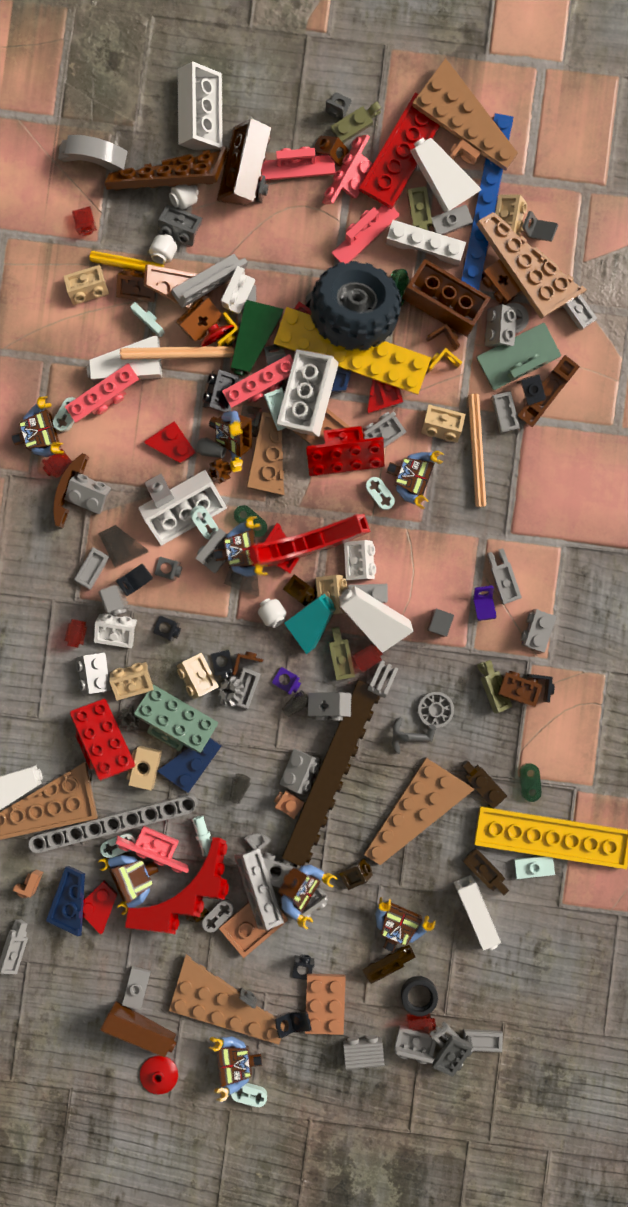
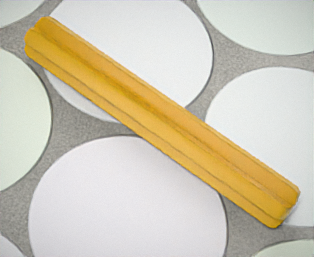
[89,251,165,272]

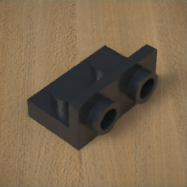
[202,369,239,413]

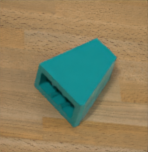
[284,594,336,654]

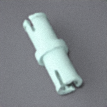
[192,815,211,856]

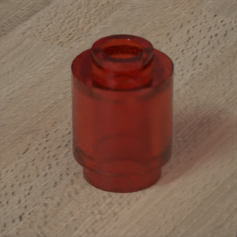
[64,619,87,648]

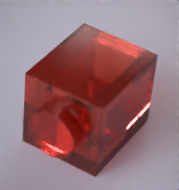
[352,644,383,673]

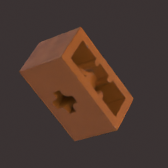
[482,259,522,305]
[176,296,223,342]

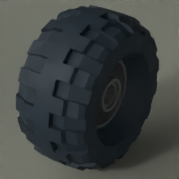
[310,261,401,351]

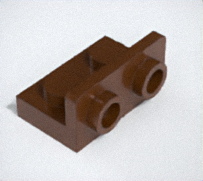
[116,269,156,303]
[497,671,543,708]

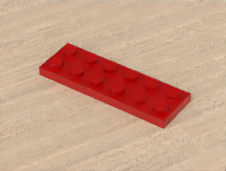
[359,92,440,209]

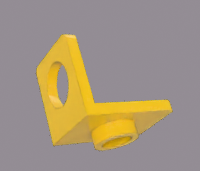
[217,312,239,346]
[427,348,462,373]

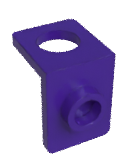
[473,586,497,621]
[272,667,301,695]

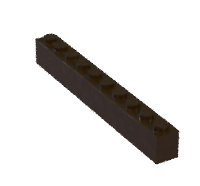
[282,679,381,867]

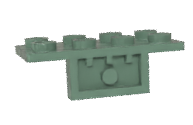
[477,323,561,390]
[134,685,218,753]

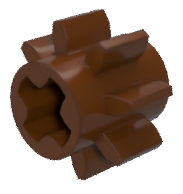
[208,458,232,484]

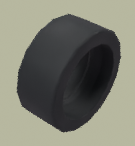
[401,976,438,1017]

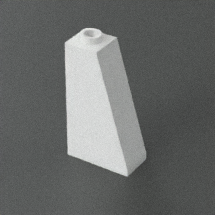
[410,137,481,212]
[87,336,162,383]
[339,586,413,653]
[0,765,43,810]
[453,875,501,951]

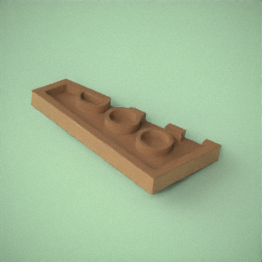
[246,412,284,496]

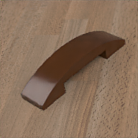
[517,355,580,428]
[54,453,89,528]

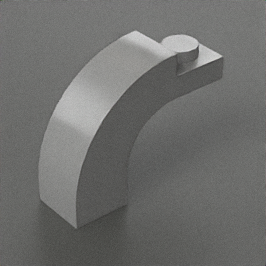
[58,135,128,171]

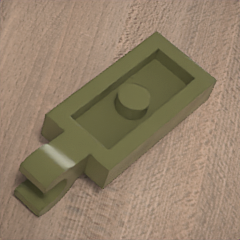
[331,102,381,143]
[407,186,432,230]
[329,627,355,680]
[477,660,512,714]

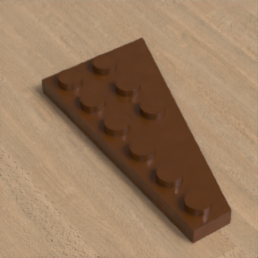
[104,146,228,190]

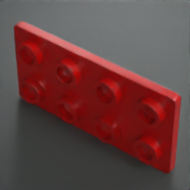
[306,426,385,476]
[70,699,135,781]

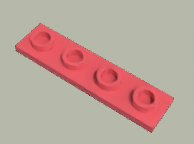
[322,135,373,204]
[260,147,335,181]
[332,205,400,263]
[222,354,293,408]
[64,363,140,423]
[116,826,189,873]

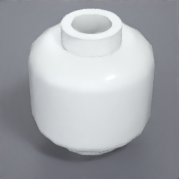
[169,185,199,210]
[149,234,177,264]
[258,598,286,628]

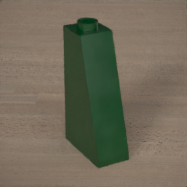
[231,300,284,377]

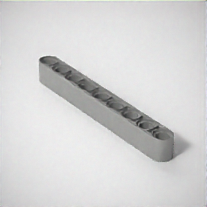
[28,794,198,853]

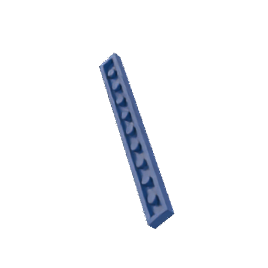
[461,113,514,290]

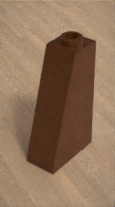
[100,1001,177,1057]

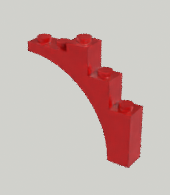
[247,514,371,567]
[125,837,229,935]

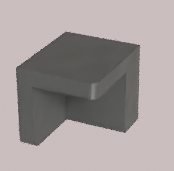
[427,608,454,637]

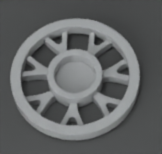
[418,692,454,728]

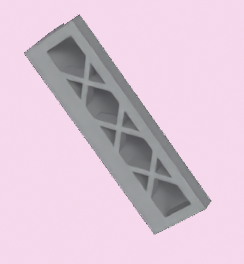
[171,254,248,308]
[234,848,284,930]

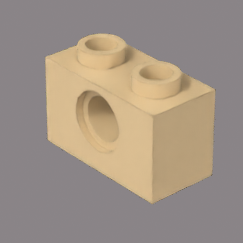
[127,746,162,790]

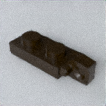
[462,760,507,809]
[462,847,510,895]
[362,945,416,984]

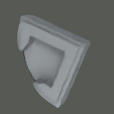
[244,833,271,850]

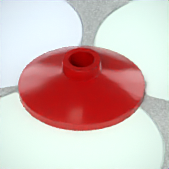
[200,324,234,347]
[140,1055,178,1095]

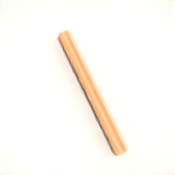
[120,346,234,360]
[468,394,486,507]

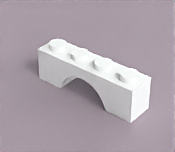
[386,220,466,266]

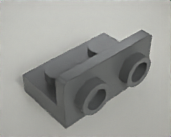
[157,204,202,246]
[432,1034,473,1077]

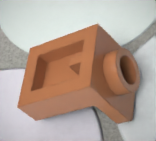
[449,139,481,165]
[274,790,305,819]
[13,869,43,898]

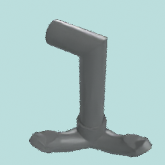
[392,717,436,754]

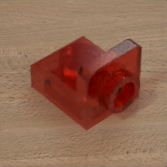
[72,206,97,236]
[42,449,73,478]
[407,1014,436,1037]

